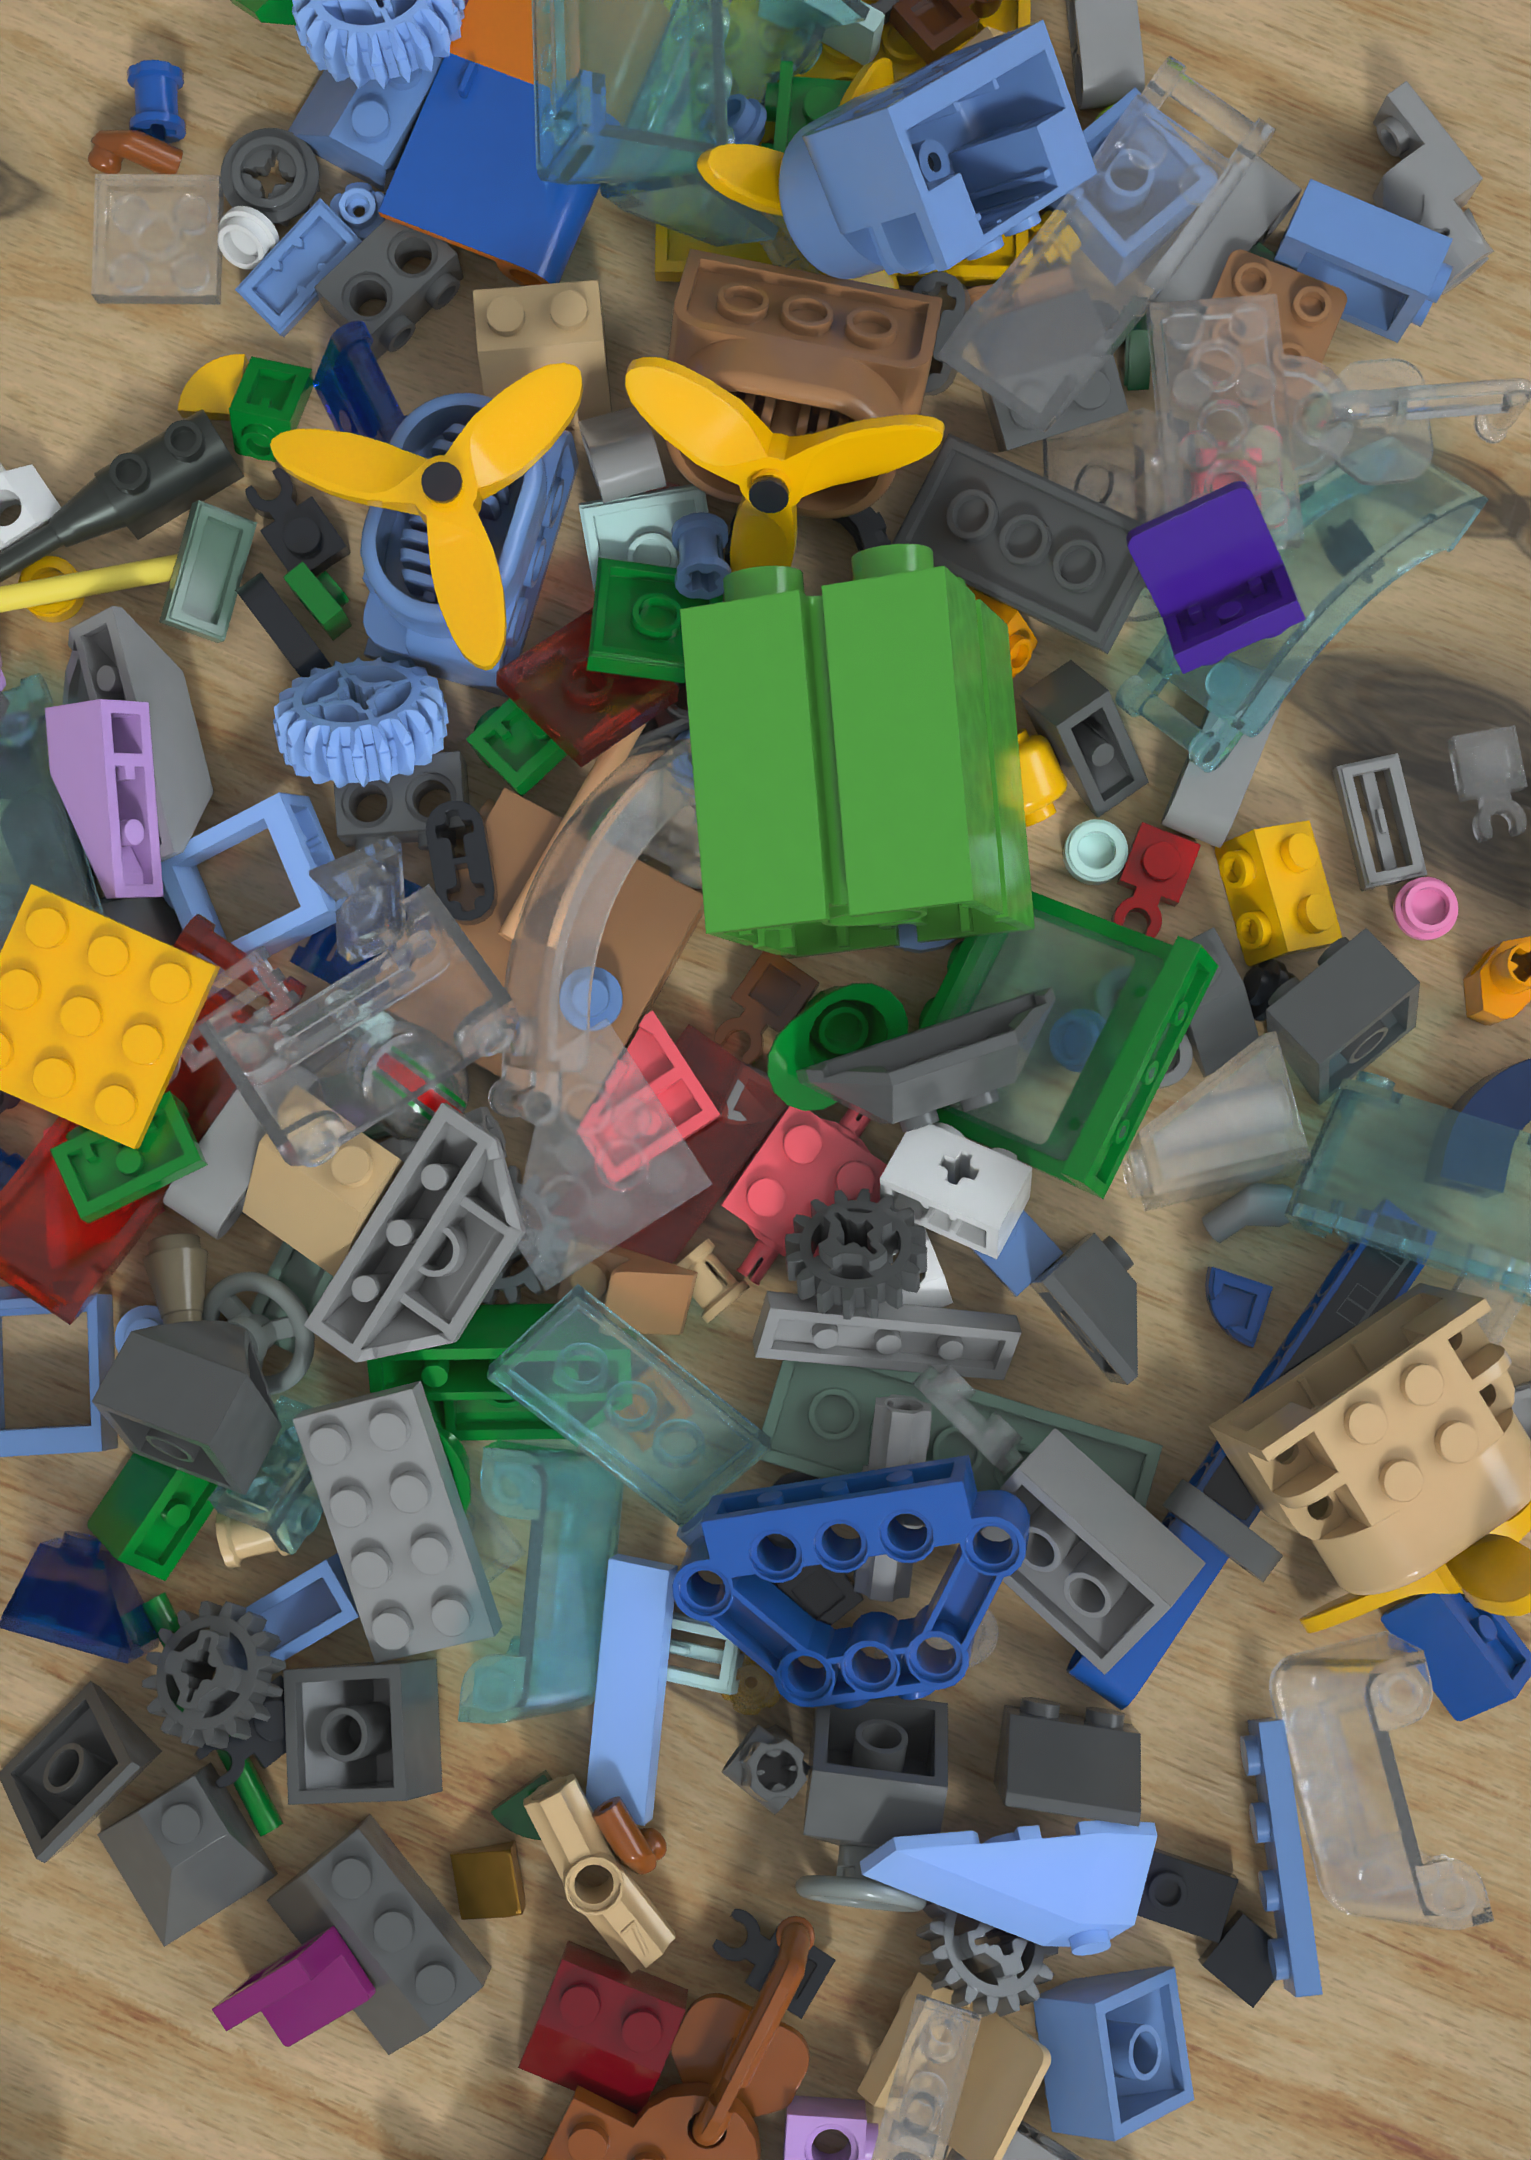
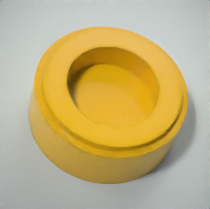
[18,556,85,623]

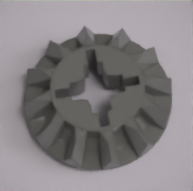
[220,128,320,227]

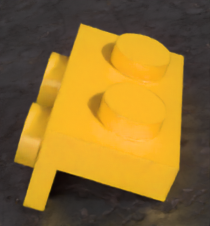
[1215,820,1342,966]

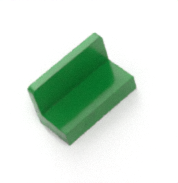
[87,1453,227,1581]

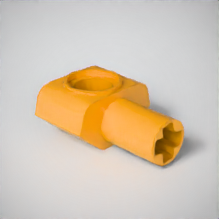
[1463,936,1531,1026]

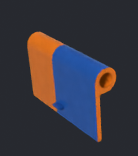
[378,0,671,286]

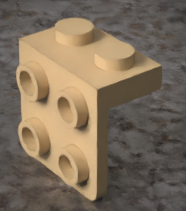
[857,1972,1051,2160]

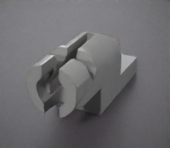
[1373,81,1494,295]

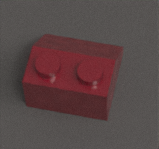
[518,1941,688,2114]

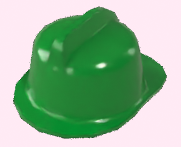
[767,983,909,1111]

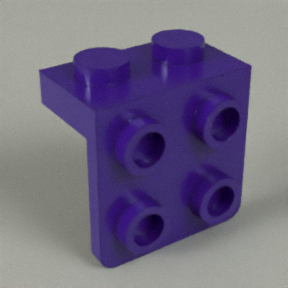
[1126,481,1306,674]

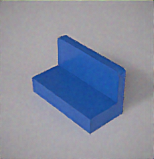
[1381,1593,1531,1721]

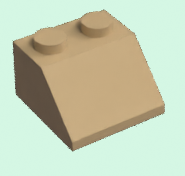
[472,280,612,431]
[242,1089,404,1276]

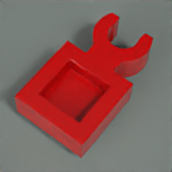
[1111,822,1201,938]

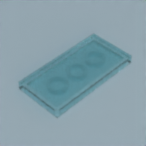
[487,1284,771,1527]

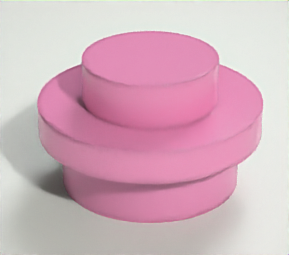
[1393,877,1458,941]

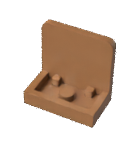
[1175,249,1347,432]

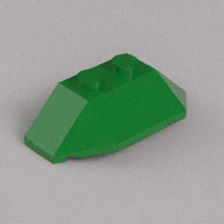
[367,1303,633,1441]

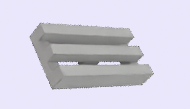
[1332,753,1428,891]

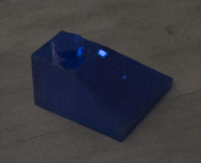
[0,1531,160,1664]

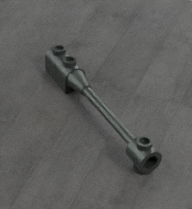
[0,409,244,583]

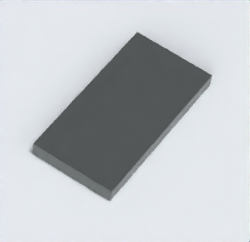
[892,433,1145,654]

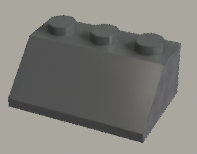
[267,1814,492,2055]

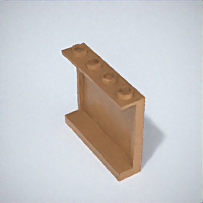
[379,787,704,1122]

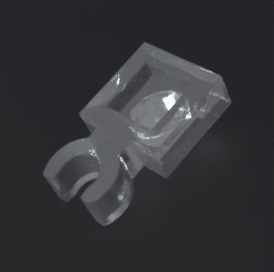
[1447,725,1528,843]

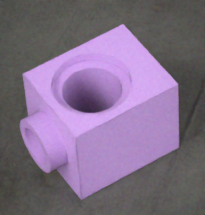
[783,2096,878,2160]

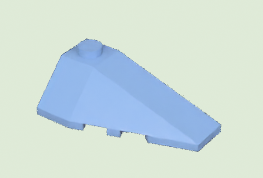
[860,1820,1158,1956]

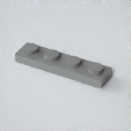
[753,1291,1022,1380]

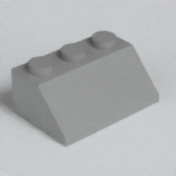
[979,1428,1206,1675]

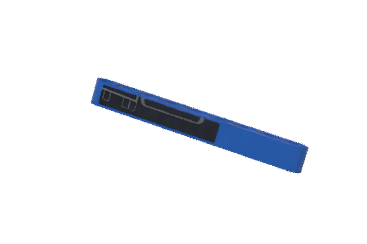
[1066,1197,1441,1710]

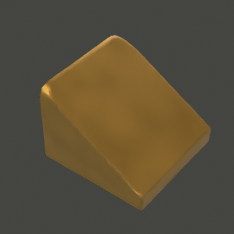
[450,1841,526,1920]

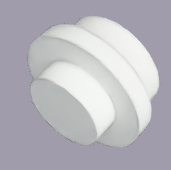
[218,206,280,270]

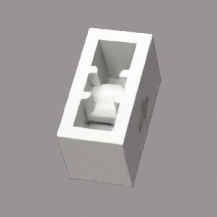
[880,1122,1032,1259]

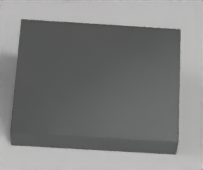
[0,1681,162,1863]

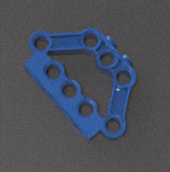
[672,1455,1030,1709]

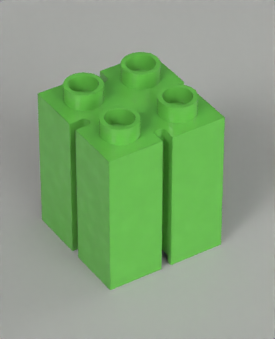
[680,544,1035,959]

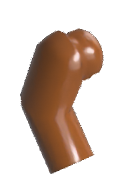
[88,130,183,180]
[592,1796,667,1875]

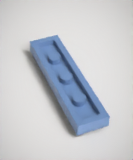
[1240,1717,1323,1997]

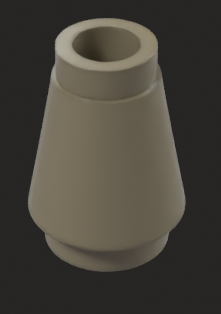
[143,1233,208,1325]

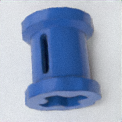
[127,60,186,144]

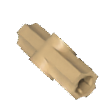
[523,1773,676,1973]

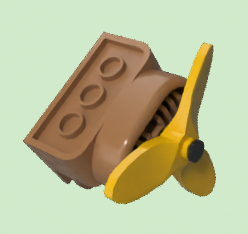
[625,249,945,573]

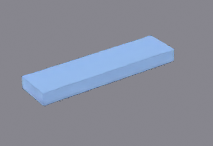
[586,1553,678,1826]

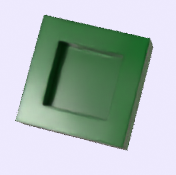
[283,561,352,641]

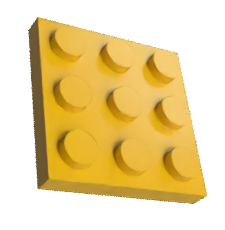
[0,884,220,1149]

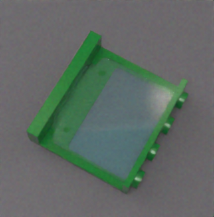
[919,891,1218,1199]

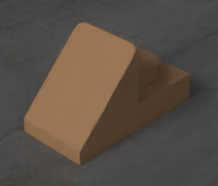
[557,1234,698,1335]

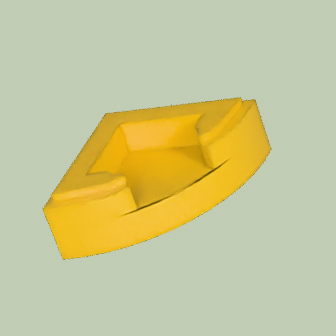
[177,354,249,421]

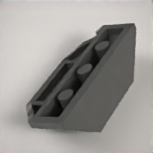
[796,987,1056,1132]

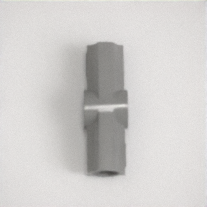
[853,1394,932,1602]

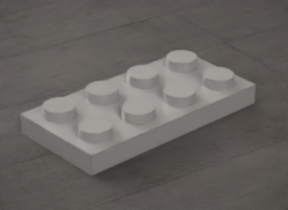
[292,1381,502,1663]

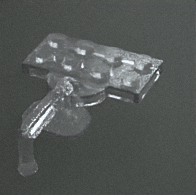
[1146,294,1531,550]

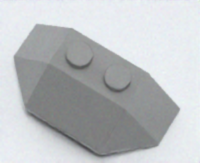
[62,606,214,862]
[304,1103,526,1363]

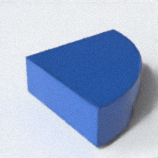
[1205,1267,1273,1348]

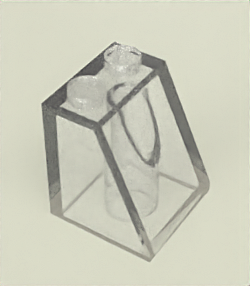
[1122,1031,1311,1211]

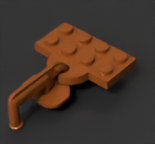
[541,1916,815,2160]

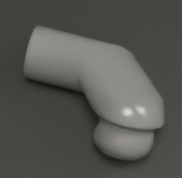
[1202,1183,1299,1243]

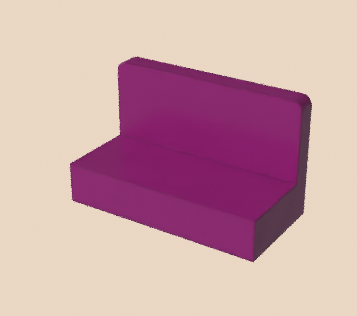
[212,1925,376,2047]

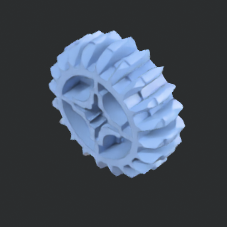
[292,0,465,89]
[273,656,449,788]

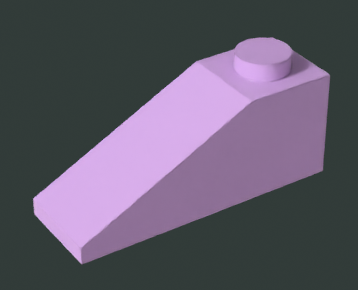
[45,699,164,899]

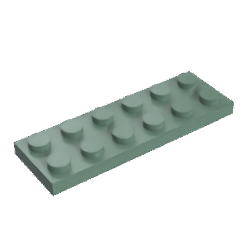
[754,1360,1163,1508]

